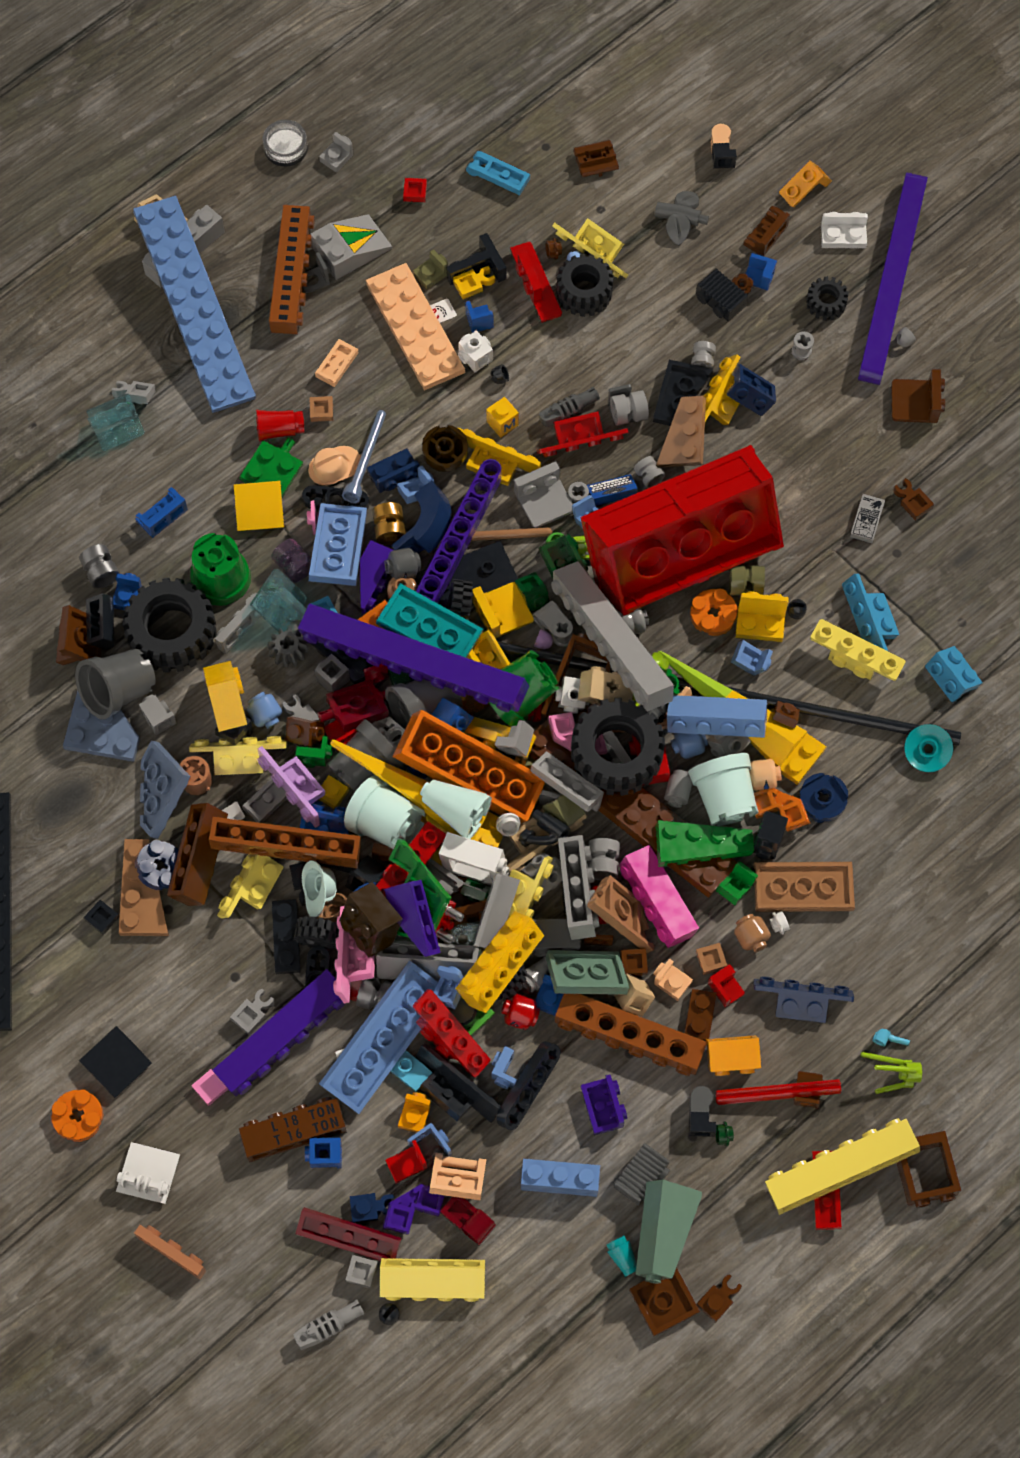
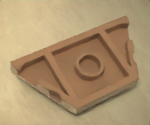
[587,875,654,954]

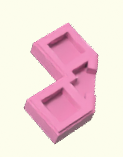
[548,712,607,755]

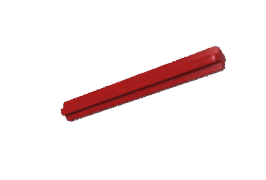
[715,1079,842,1105]

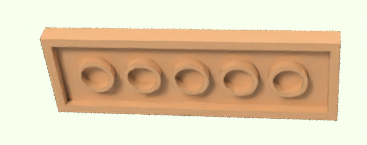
[366,263,465,391]

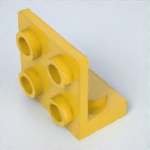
[472,582,534,638]
[735,591,789,642]

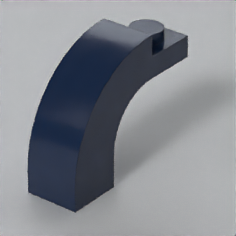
[392,480,451,554]

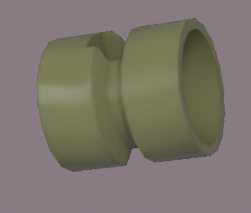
[729,565,765,596]

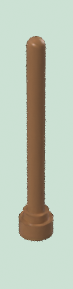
[441,527,552,542]

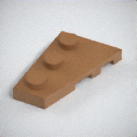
[656,396,706,467]

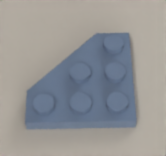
[63,691,140,762]
[140,740,191,839]

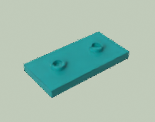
[376,583,483,658]

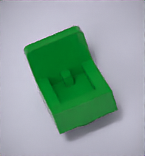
[296,736,333,768]
[716,861,758,906]

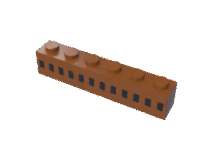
[269,205,315,334]

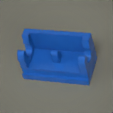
[135,487,188,538]

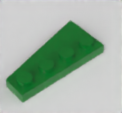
[656,820,754,867]

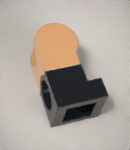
[711,124,737,169]

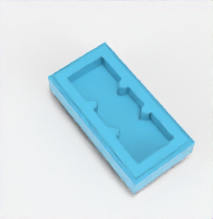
[390,1050,433,1092]

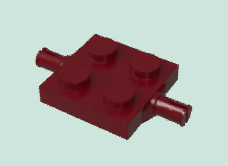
[317,680,389,732]

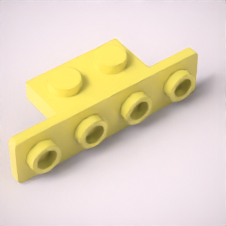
[552,218,628,278]
[810,619,906,681]
[189,736,287,775]
[217,854,284,918]
[507,856,554,920]

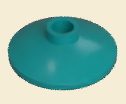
[904,724,953,772]

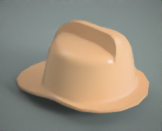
[308,446,361,486]

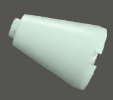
[420,780,492,839]

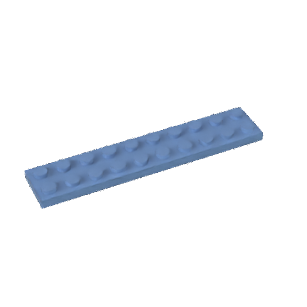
[133,196,256,413]

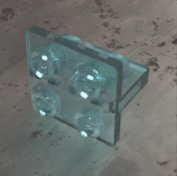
[87,393,145,451]
[250,569,307,632]

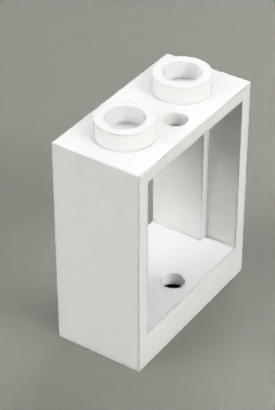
[439,832,509,885]

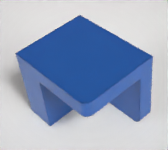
[746,253,777,290]
[465,301,494,333]

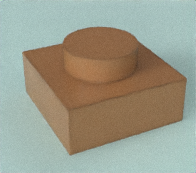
[310,396,334,422]
[696,943,727,975]

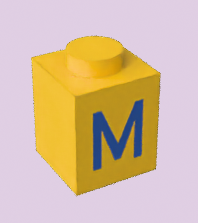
[486,397,519,438]

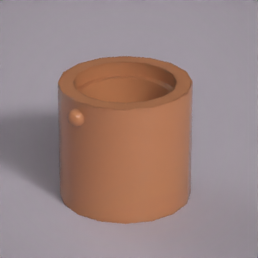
[180,756,212,795]

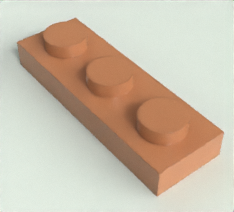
[134,1225,206,1280]

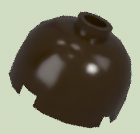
[422,425,468,472]

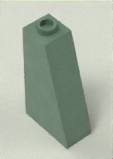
[636,1180,702,1284]

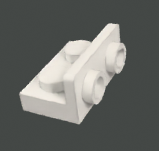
[821,212,868,248]

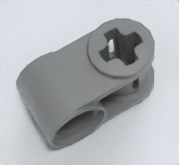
[532,601,573,647]

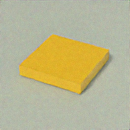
[234,481,284,531]

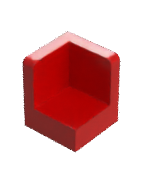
[708,964,745,1008]

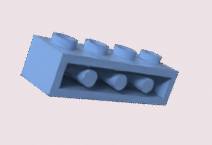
[667,695,767,738]

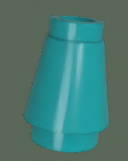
[606,1236,637,1276]

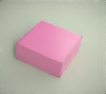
[191,1069,228,1106]

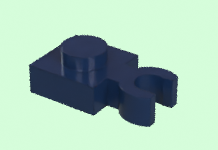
[349,1193,394,1223]

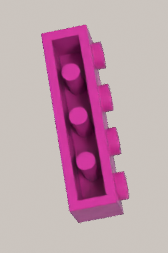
[619,845,699,948]

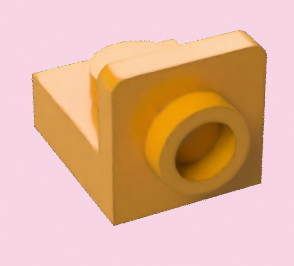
[398,1092,431,1133]

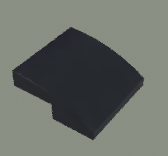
[78,1026,152,1098]

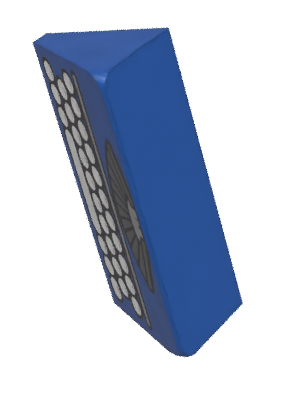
[587,474,638,506]

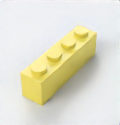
[380,1258,485,1302]

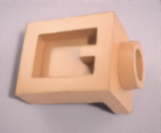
[653,959,693,1001]

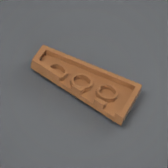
[119,839,169,936]

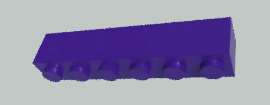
[212,969,346,1097]

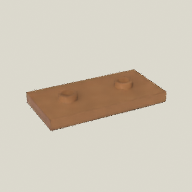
[753,862,855,912]

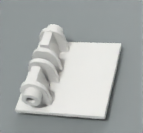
[116,1142,180,1204]

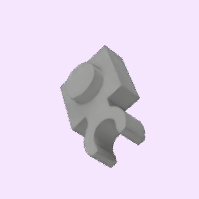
[112,381,156,404]
[283,694,319,721]
[230,989,274,1035]

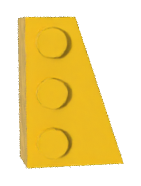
[203,661,247,732]

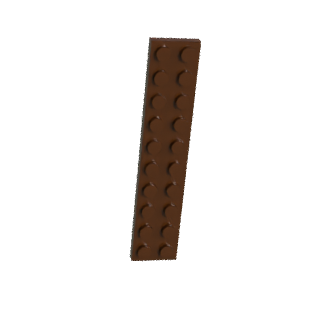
[529,719,737,898]

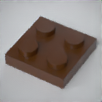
[629,1267,700,1337]

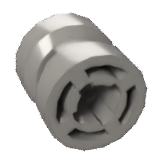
[691,341,716,369]
[634,456,665,489]

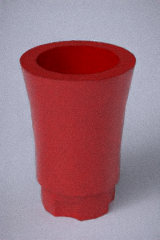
[256,410,304,442]

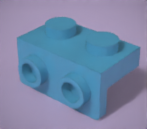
[925,646,983,702]

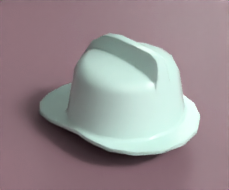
[302,860,337,918]

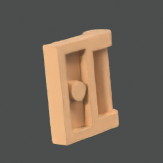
[429,1152,486,1200]

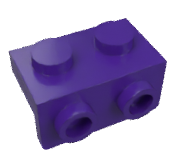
[580,1074,627,1135]

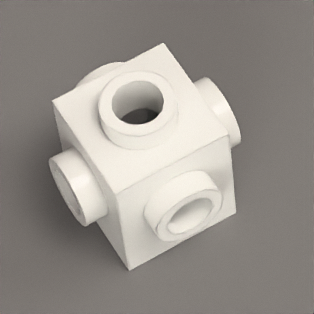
[458,330,493,372]
[555,676,589,714]

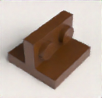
[56,605,101,665]

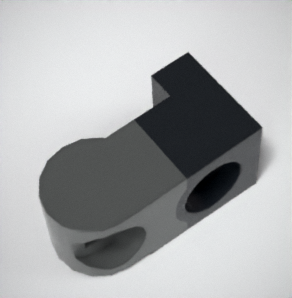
[689,1086,716,1137]

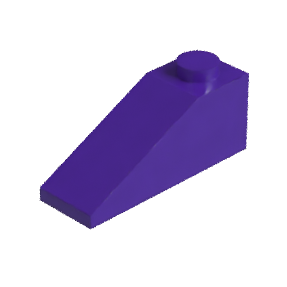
[384,880,441,957]

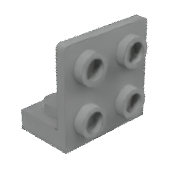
[514,461,573,528]

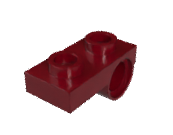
[440,1197,496,1246]

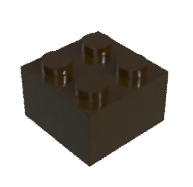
[339,881,403,958]

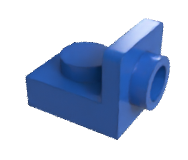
[113,573,142,610]
[535,974,563,1016]

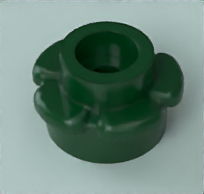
[715,1121,734,1147]

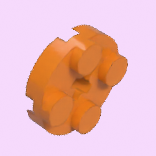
[690,588,738,636]
[51,1089,104,1142]

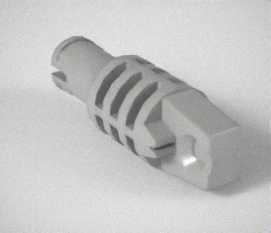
[293,1299,365,1350]

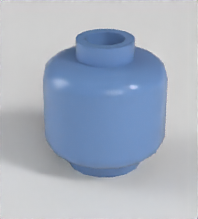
[246,692,282,729]
[670,733,708,759]

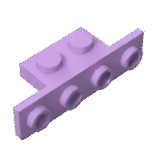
[257,746,325,828]

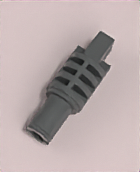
[539,387,600,427]

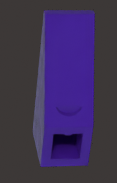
[360,540,393,616]

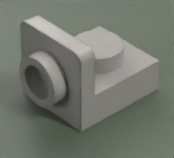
[319,132,353,173]

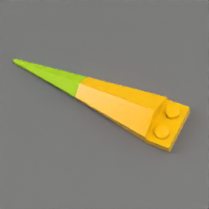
[658,651,827,785]

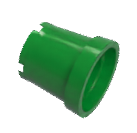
[190,533,251,606]
[489,650,559,727]

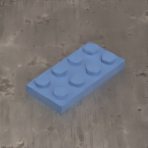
[309,503,367,586]

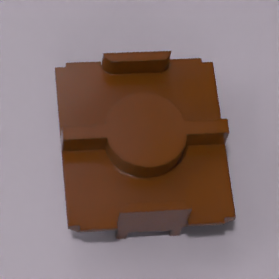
[573,140,619,177]

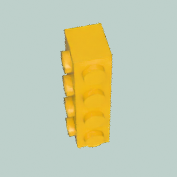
[455,911,544,1013]

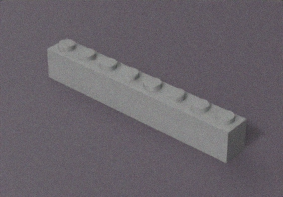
[551,562,674,712]

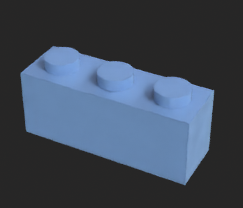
[521,1159,600,1197]

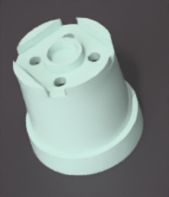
[688,753,759,826]
[344,775,425,849]

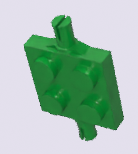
[240,438,303,498]

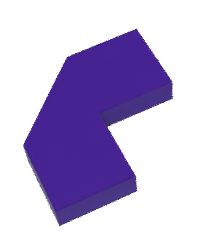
[383,1184,444,1235]

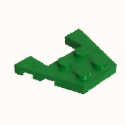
[389,839,452,938]

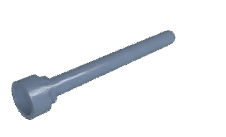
[342,410,386,503]

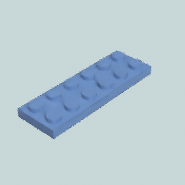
[319,961,438,1114]

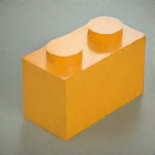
[706,1035,761,1076]

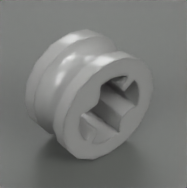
[568,482,589,504]

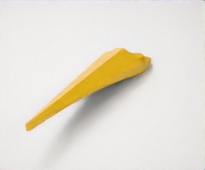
[330,740,503,848]

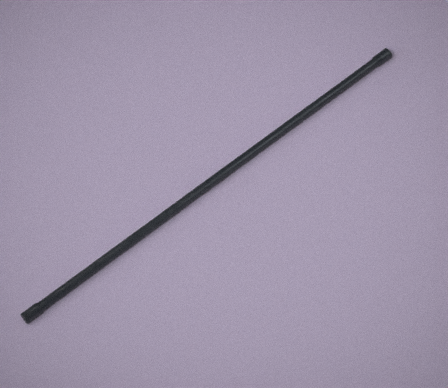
[497,641,961,746]

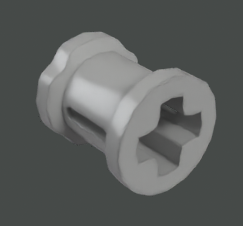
[791,332,814,361]

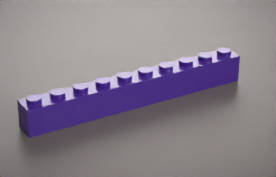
[298,603,529,712]

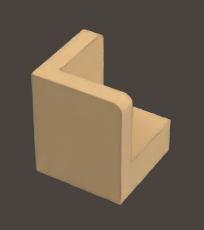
[614,974,655,1017]

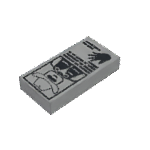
[850,494,885,543]

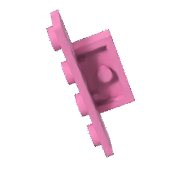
[333,906,375,1003]

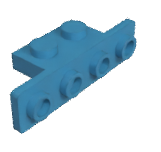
[842,574,900,651]

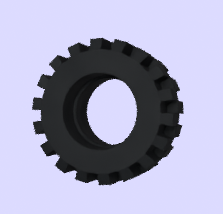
[557,254,613,317]

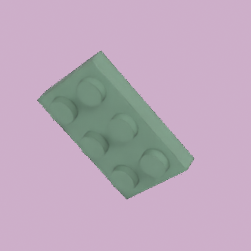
[546,950,629,995]

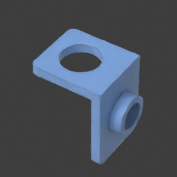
[407,1123,452,1157]

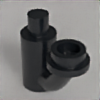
[519,809,570,847]

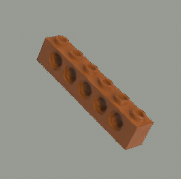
[209,817,361,868]
[555,994,707,1076]

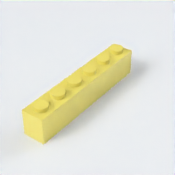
[765,1118,920,1215]

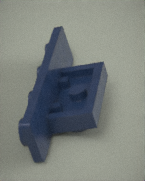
[753,976,854,1023]

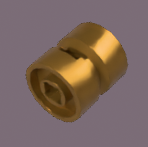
[372,502,406,545]

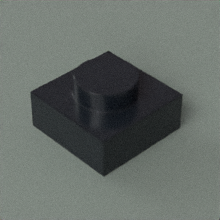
[83,899,120,935]

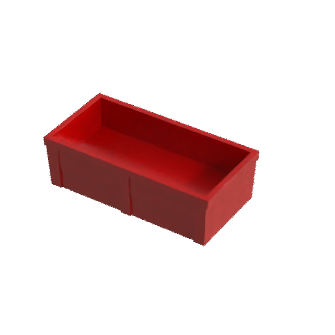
[580,445,784,616]

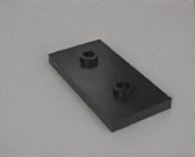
[415,541,518,609]

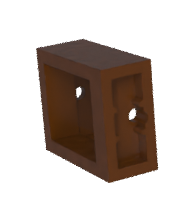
[897,1131,961,1208]

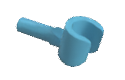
[872,1029,910,1046]

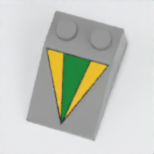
[311,214,392,280]

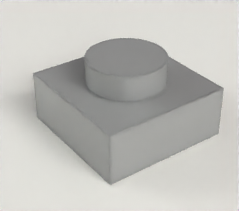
[345,1255,378,1288]

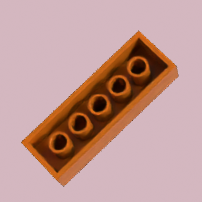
[392,710,545,824]

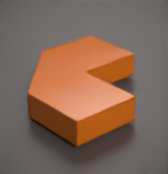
[754,788,810,832]

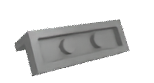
[530,751,604,812]
[473,872,520,948]

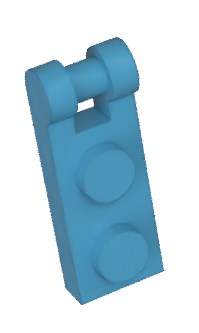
[466,151,530,195]

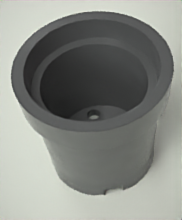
[75,649,155,719]
[385,679,463,729]
[327,719,407,794]

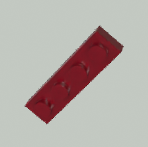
[295,1207,402,1261]

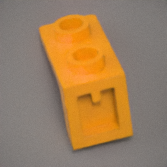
[779,161,832,207]

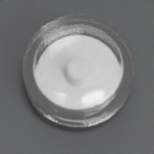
[263,120,308,167]

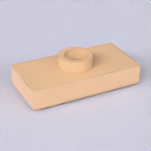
[315,339,359,387]

